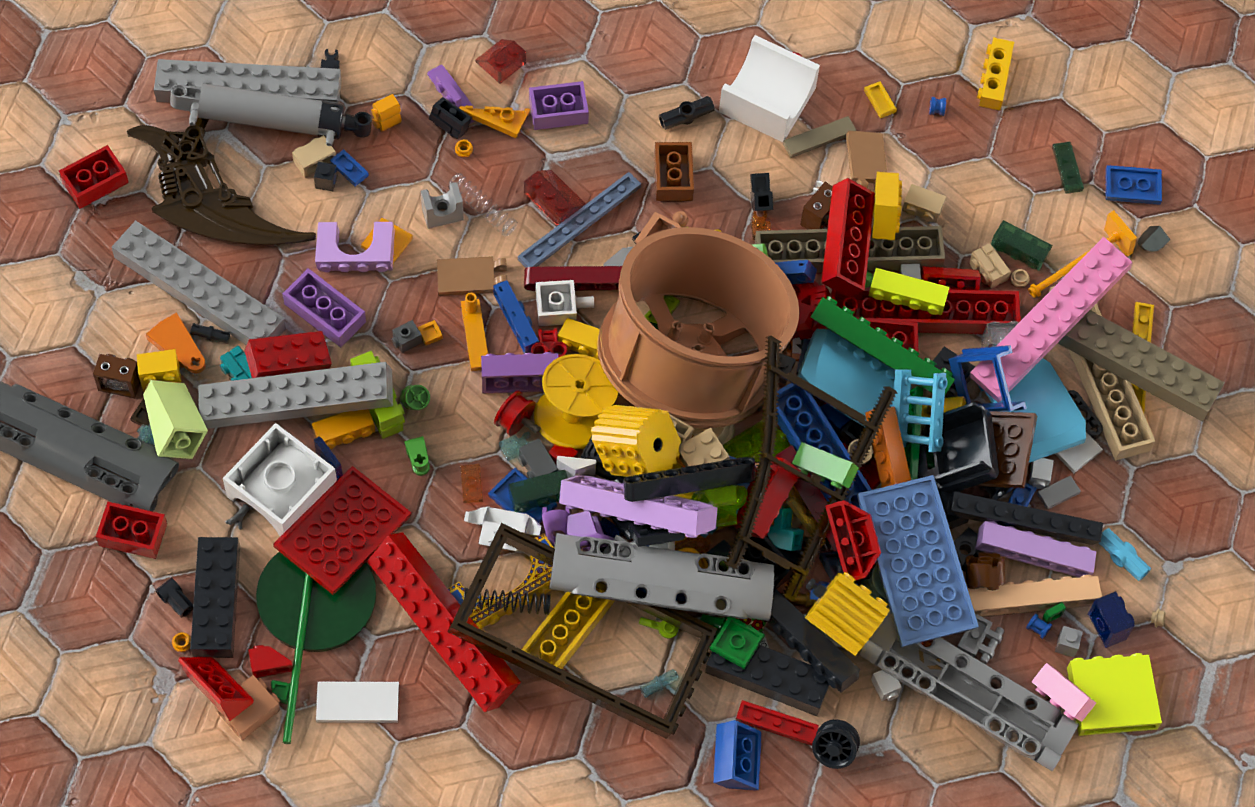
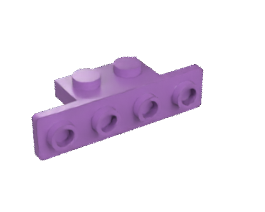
[427,65,475,124]

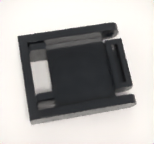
[629,523,685,547]

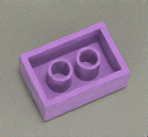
[529,81,589,130]

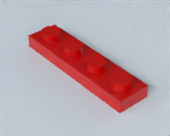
[736,700,819,746]

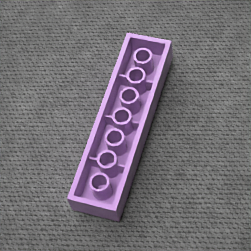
[559,474,718,538]

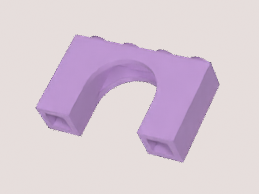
[315,222,395,272]

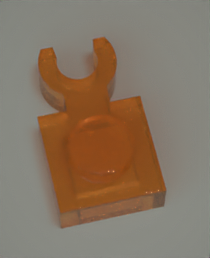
[751,211,771,240]

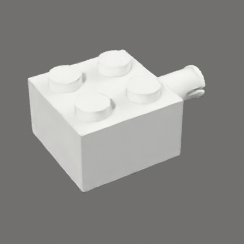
[536,280,594,326]

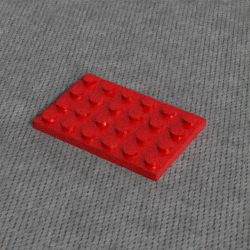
[273,466,412,595]

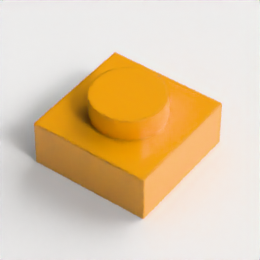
[417,320,443,346]

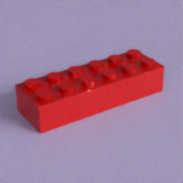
[821,178,875,297]

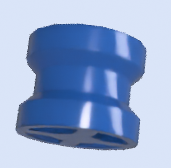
[929,97,946,116]

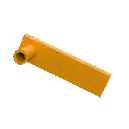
[461,293,488,371]

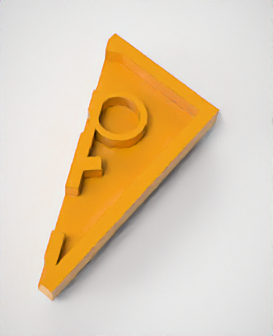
[459,105,531,138]

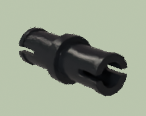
[190,323,231,344]

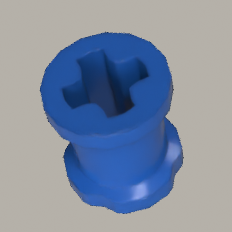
[1026,614,1052,639]

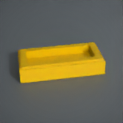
[864,81,897,119]

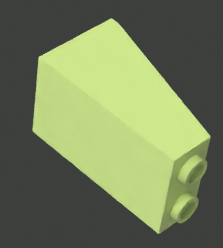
[143,380,208,459]

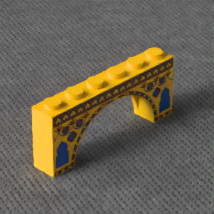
[447,533,554,630]

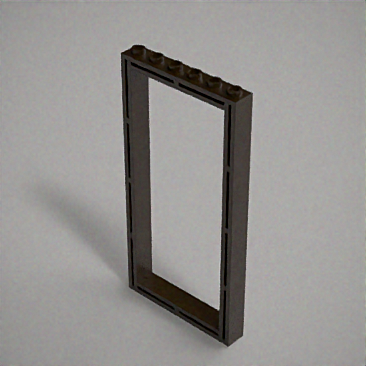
[448,523,718,739]

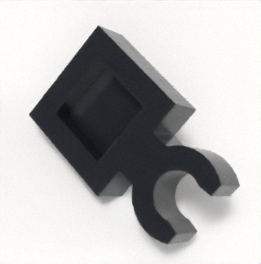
[321,49,340,69]

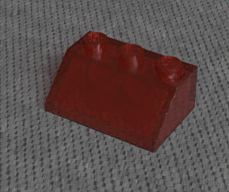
[524,170,586,226]

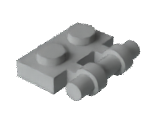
[957,614,1004,664]

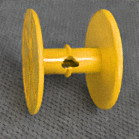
[534,354,618,449]

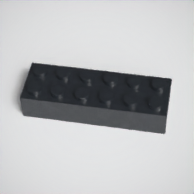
[190,537,240,658]
[705,645,829,716]

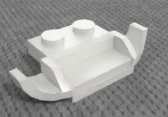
[464,506,541,552]

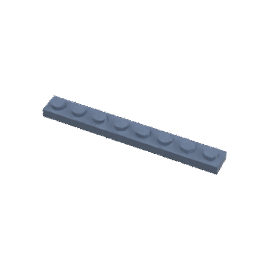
[518,172,641,268]

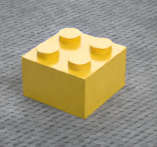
[136,349,182,392]

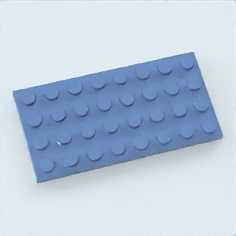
[857,475,979,647]

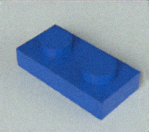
[330,149,369,187]

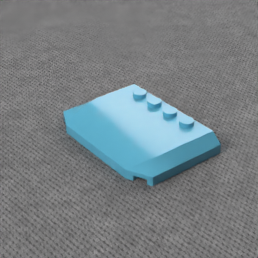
[797,329,912,427]
[977,358,1086,463]

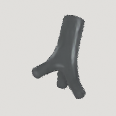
[225,504,250,530]

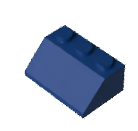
[713,720,761,790]

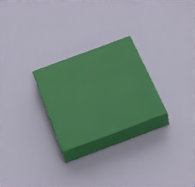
[710,617,765,669]

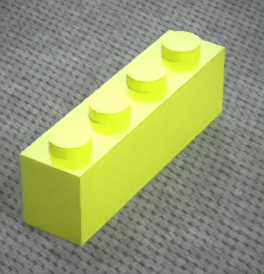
[868,268,949,315]

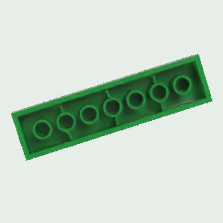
[810,296,955,394]

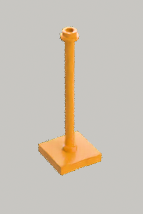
[1028,210,1137,298]

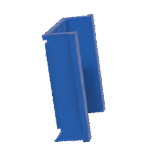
[949,345,1027,411]

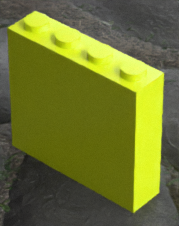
[1067,653,1162,736]

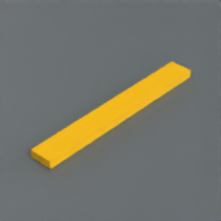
[1131,302,1154,413]

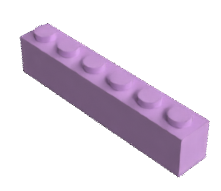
[976,521,1096,578]

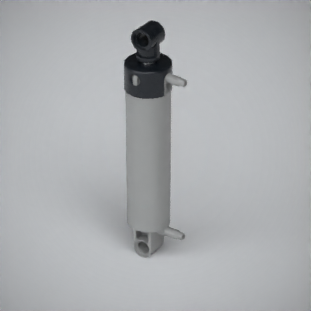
[170,83,372,146]

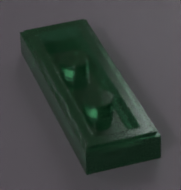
[1052,142,1084,194]

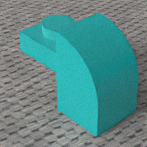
[768,506,804,551]

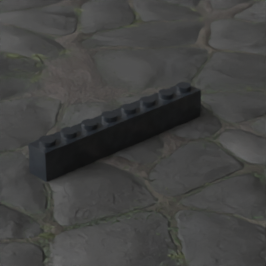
[945,491,1103,545]

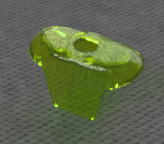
[691,485,748,527]

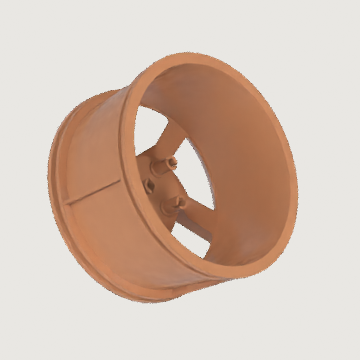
[597,227,799,429]

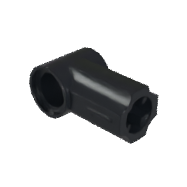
[155,578,193,618]

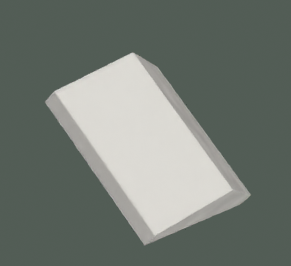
[557,456,596,479]

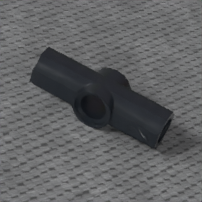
[659,96,715,130]

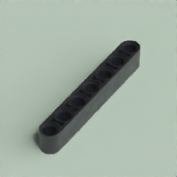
[623,457,756,502]

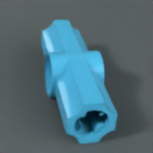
[1099,528,1151,581]

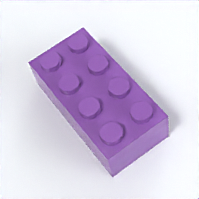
[283,268,366,348]
[481,352,558,393]

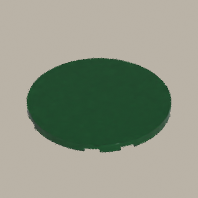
[256,552,376,652]

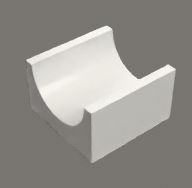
[719,35,820,142]
[223,423,337,537]

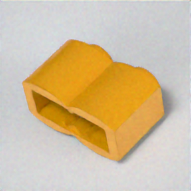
[371,94,402,132]

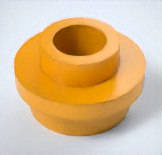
[455,139,473,157]
[172,632,191,652]

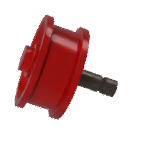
[494,390,541,436]

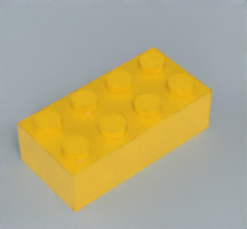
[872,172,902,240]

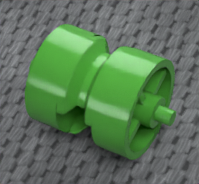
[400,385,430,410]

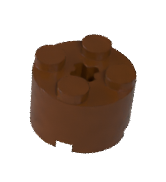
[965,552,1006,591]

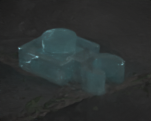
[499,432,534,461]

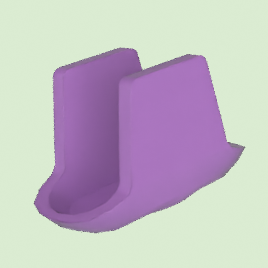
[542,505,572,547]
[567,511,614,552]

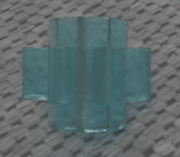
[137,424,155,447]

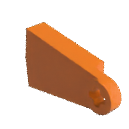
[146,312,206,374]

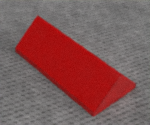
[178,657,254,721]

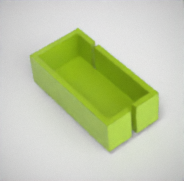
[350,351,405,439]

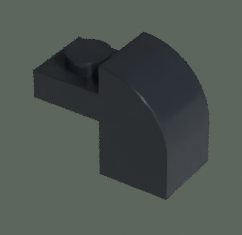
[750,173,774,211]

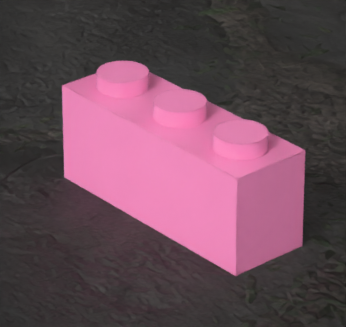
[1032,663,1096,722]

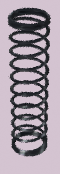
[464,587,551,615]

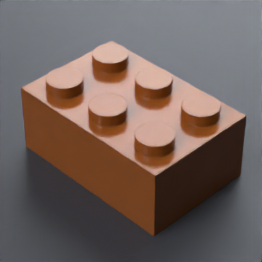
[654,142,694,201]

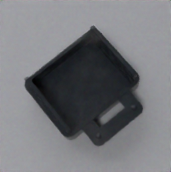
[917,402,999,494]

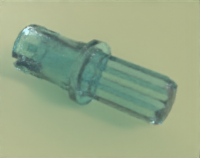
[639,669,679,698]

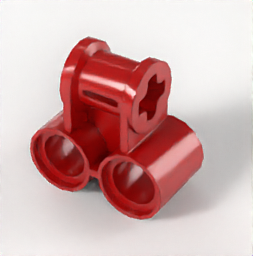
[531,328,567,358]

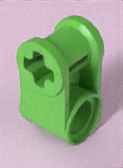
[404,436,430,476]

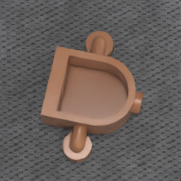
[634,211,689,244]

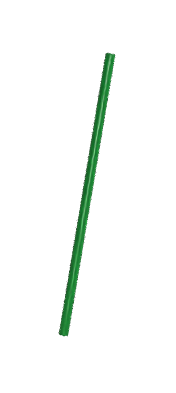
[282,574,313,744]

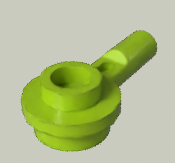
[639,617,678,639]

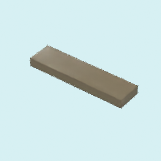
[783,116,856,158]

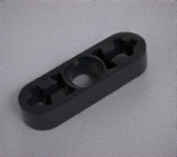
[1068,390,1103,439]

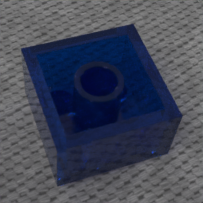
[1088,591,1135,648]

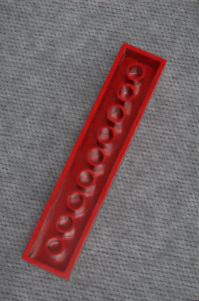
[830,288,1021,335]
[367,532,521,712]

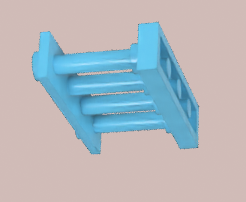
[893,369,947,452]

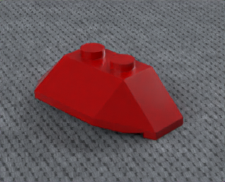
[825,500,881,581]

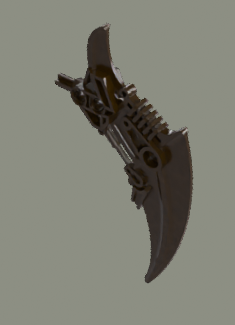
[127,117,316,245]

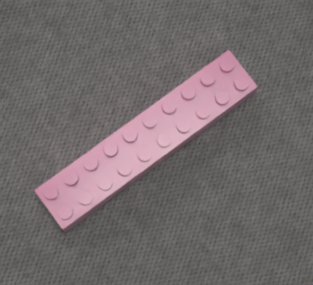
[970,237,1132,403]

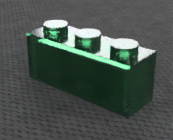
[991,220,1053,271]
[508,470,568,512]

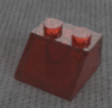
[475,39,526,84]

